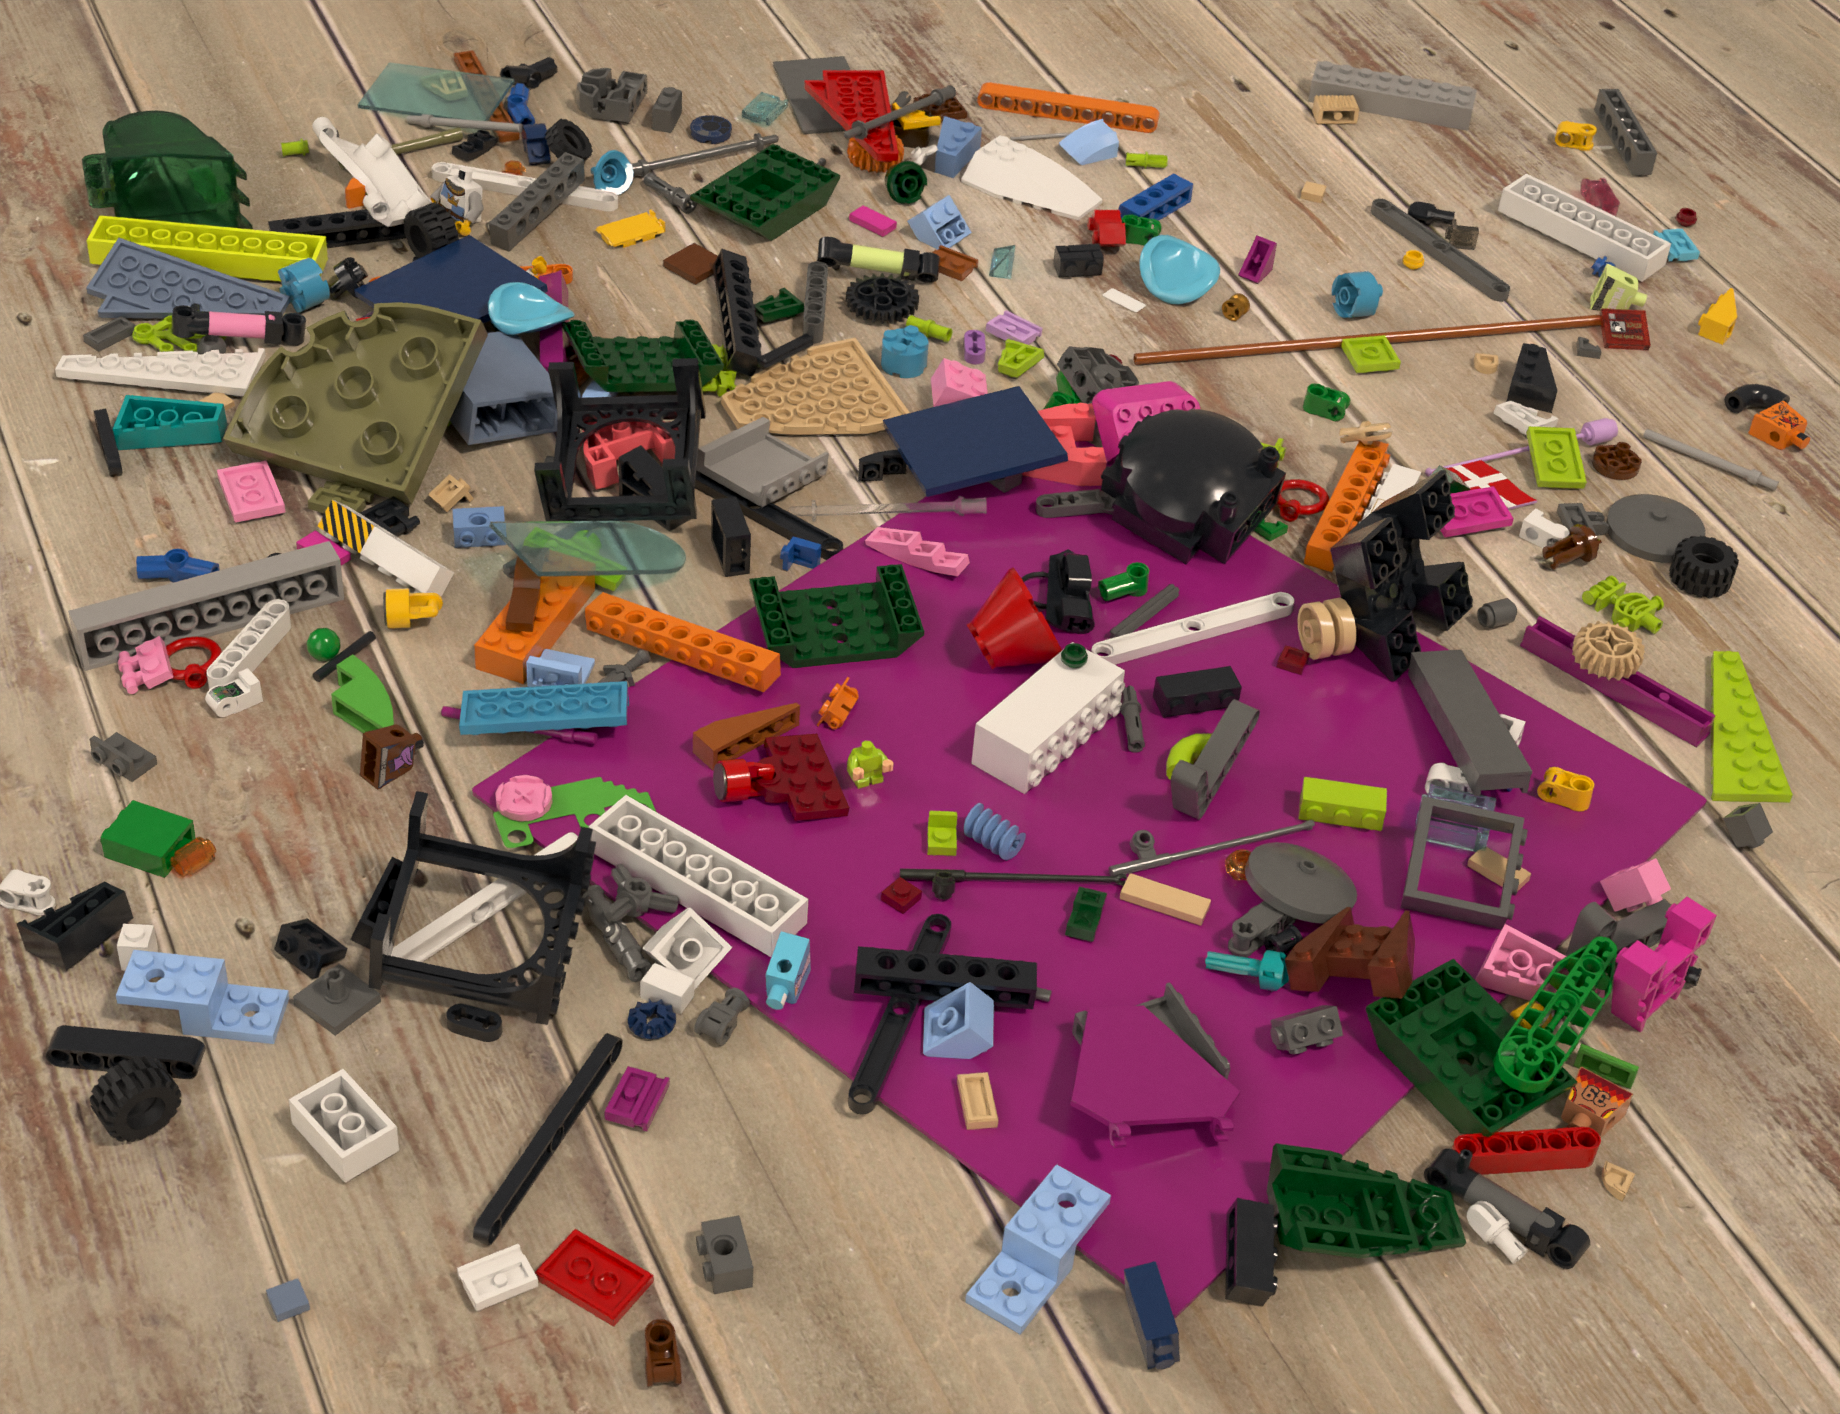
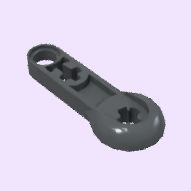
[1036,489,1115,518]

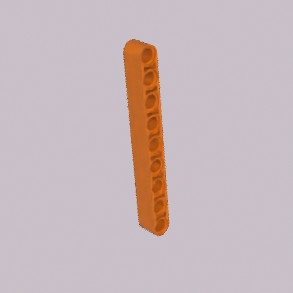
[977,82,1160,133]

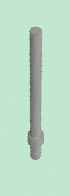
[407,114,523,133]
[1643,429,1779,490]

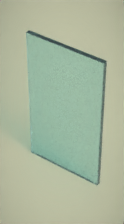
[357,62,515,121]

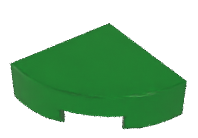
[1255,520,1288,542]

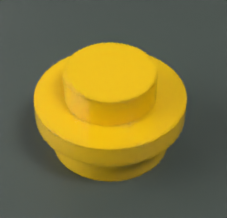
[1402,250,1425,269]

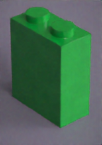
[100,800,196,878]

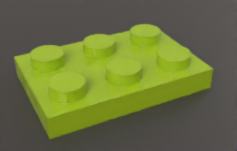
[1526,426,1587,489]

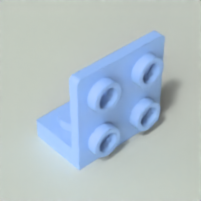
[526,649,595,687]

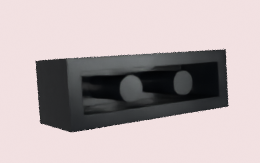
[1153,666,1242,718]
[350,857,419,949]
[1225,1198,1278,1307]

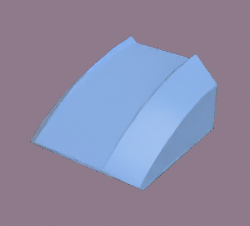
[1058,119,1119,165]

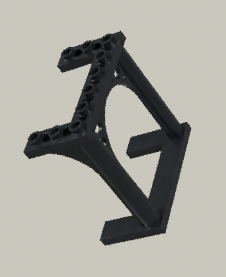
[534,358,706,523]
[368,791,596,1025]

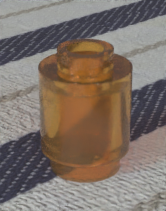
[170,837,216,877]

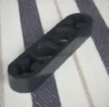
[93,408,123,476]

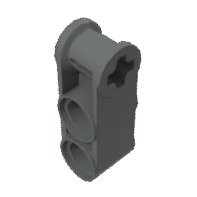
[1228,901,1297,957]

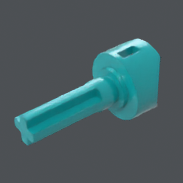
[1205,950,1289,991]

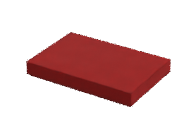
[534,1229,654,1327]

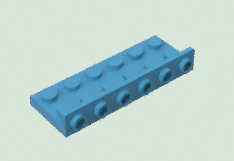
[459,681,629,735]

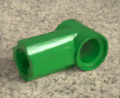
[1098,562,1149,601]

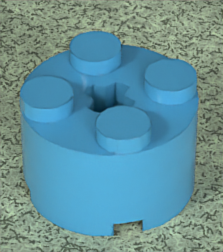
[278,258,330,313]
[1331,271,1383,318]
[881,325,929,378]

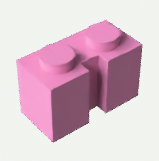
[1600,858,1671,912]

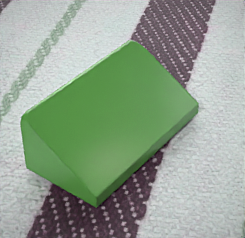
[1573,1043,1639,1089]

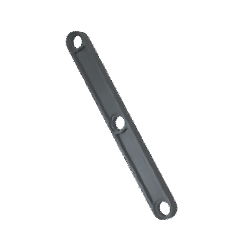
[1371,198,1511,302]

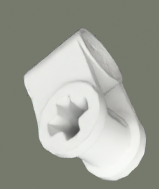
[1425,763,1477,806]
[0,869,56,916]

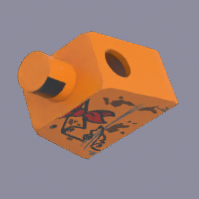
[1749,401,1810,450]

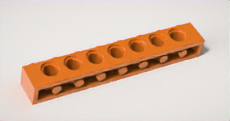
[1304,440,1391,572]
[584,592,781,692]

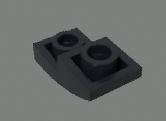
[451,130,498,162]
[858,449,906,481]

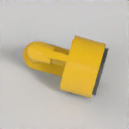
[383,588,443,629]

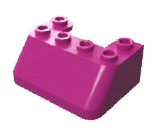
[1092,381,1200,463]

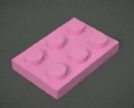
[217,460,285,523]

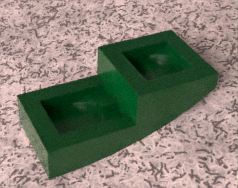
[1065,886,1107,942]

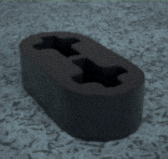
[446,1003,503,1042]

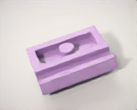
[986,310,1043,345]

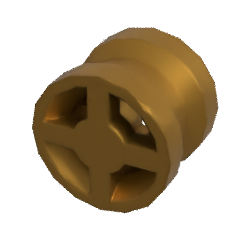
[1222,293,1250,321]

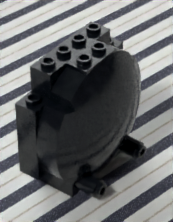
[1101,409,1286,564]

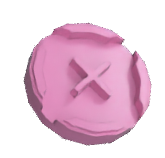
[495,775,552,821]

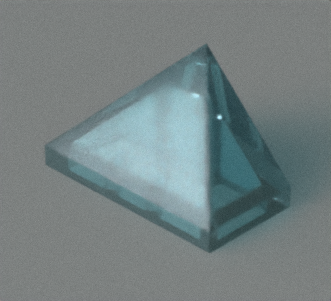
[989,245,1016,279]

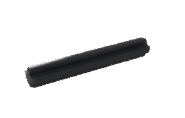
[756,333,814,370]

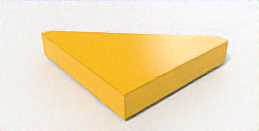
[892,103,941,130]

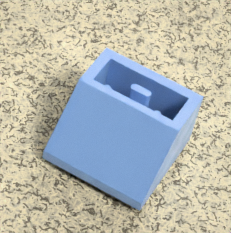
[907,195,972,249]

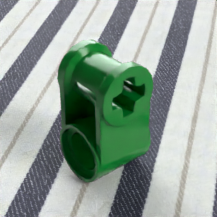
[1122,214,1162,246]
[1303,383,1351,421]

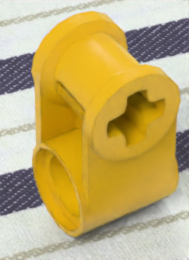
[1555,121,1597,151]
[1537,767,1594,812]

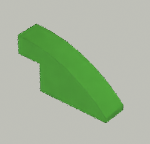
[331,654,394,733]

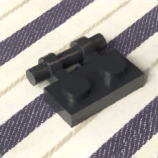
[360,496,420,536]

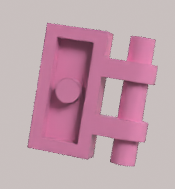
[118,636,173,694]

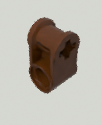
[645,1319,682,1388]

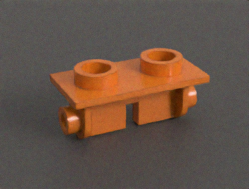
[817,677,859,729]

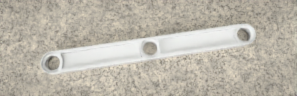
[432,162,618,211]
[1091,592,1294,665]
[382,832,578,985]

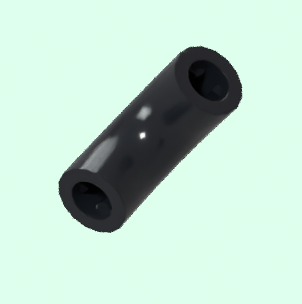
[1724,384,1790,413]

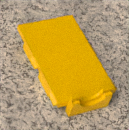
[595,210,665,248]

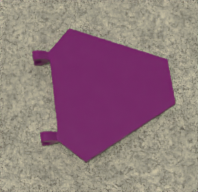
[1070,1005,1240,1148]

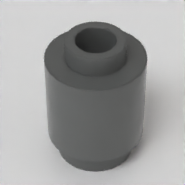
[1477,598,1517,628]

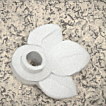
[908,145,938,166]

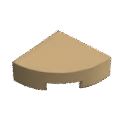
[1602,1161,1635,1202]

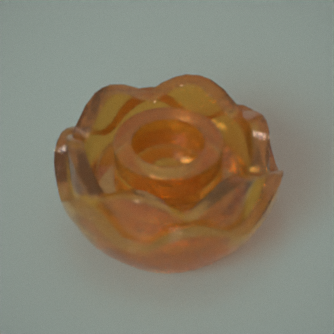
[1225,849,1251,881]

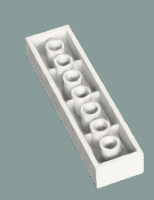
[1498,174,1671,282]
[589,795,808,957]

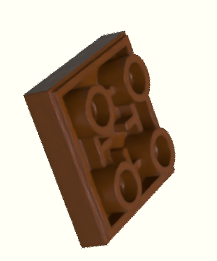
[913,94,968,123]

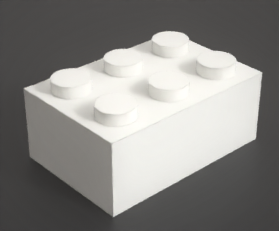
[289,1069,399,1183]

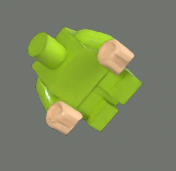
[847,741,894,789]

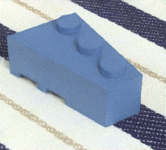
[935,116,982,178]

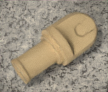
[1339,421,1392,445]

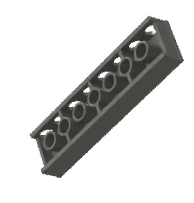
[1408,649,1532,796]

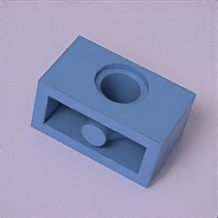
[452,506,506,548]

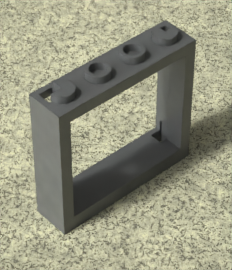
[1401,796,1528,930]

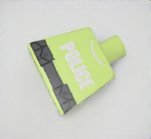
[1590,264,1647,314]

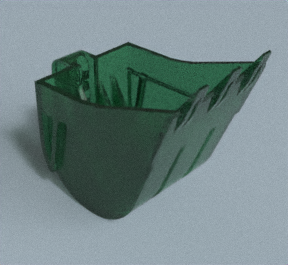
[82,110,253,230]

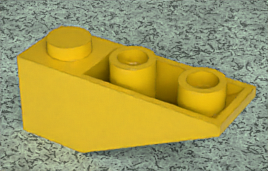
[1698,288,1737,345]

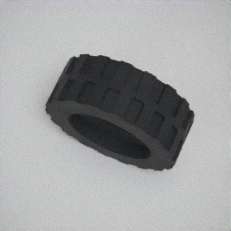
[545,119,593,162]

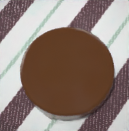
[1592,442,1642,480]

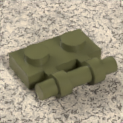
[308,481,374,513]

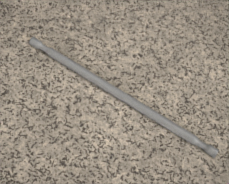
[1010,132,1072,141]

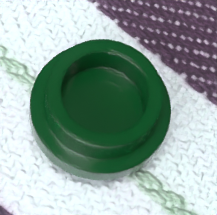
[1061,643,1088,668]

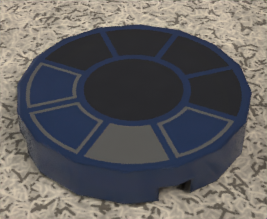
[690,115,732,144]

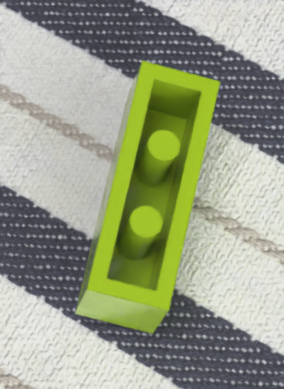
[1299,777,1387,831]

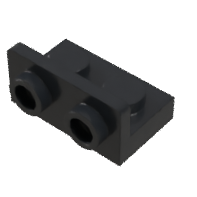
[274,918,348,979]

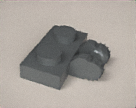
[1557,503,1609,536]

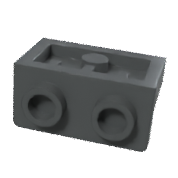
[89,732,157,782]

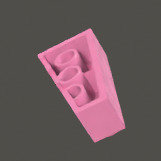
[1475,924,1605,1017]

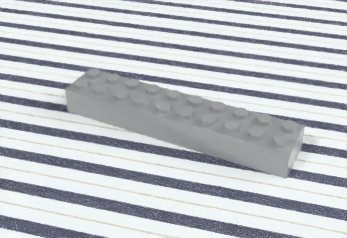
[68,541,344,671]

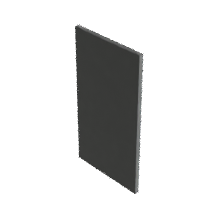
[773,56,851,134]

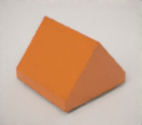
[345,178,366,209]

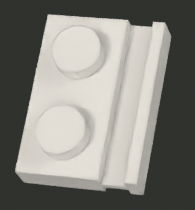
[457,1244,538,1312]

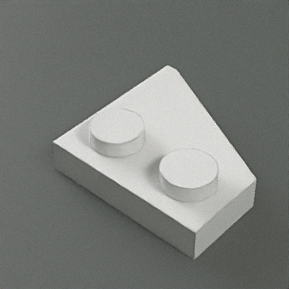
[1493,401,1559,436]

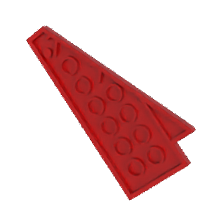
[804,70,899,163]

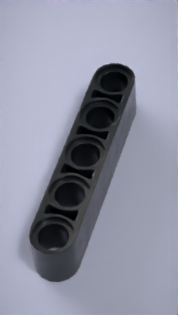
[45,1025,206,1079]

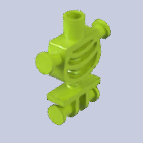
[1582,575,1664,634]

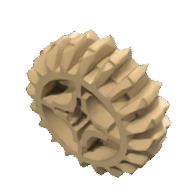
[1572,621,1645,681]

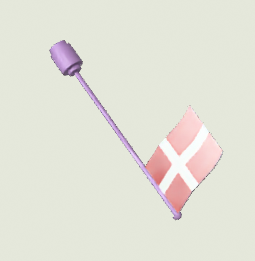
[1425,418,1618,510]

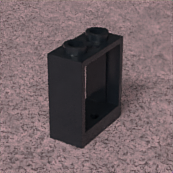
[711,497,751,577]

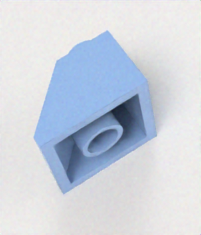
[923,982,994,1059]

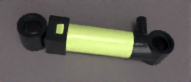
[817,236,940,283]

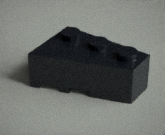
[1506,343,1557,413]
[619,445,691,532]
[16,881,133,971]

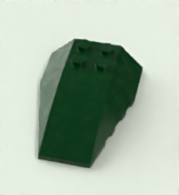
[1267,1143,1467,1258]

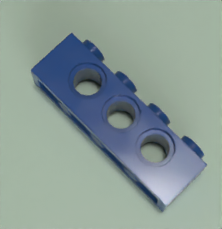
[1118,173,1193,221]

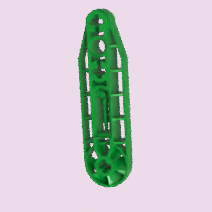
[1493,936,1617,1093]

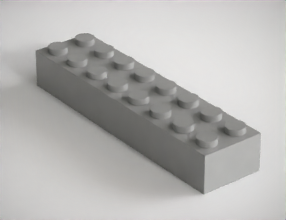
[1308,61,1477,131]

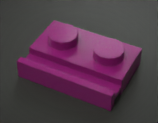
[604,1066,670,1132]

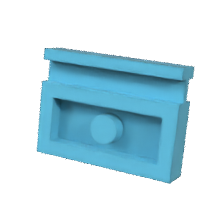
[1653,228,1700,261]

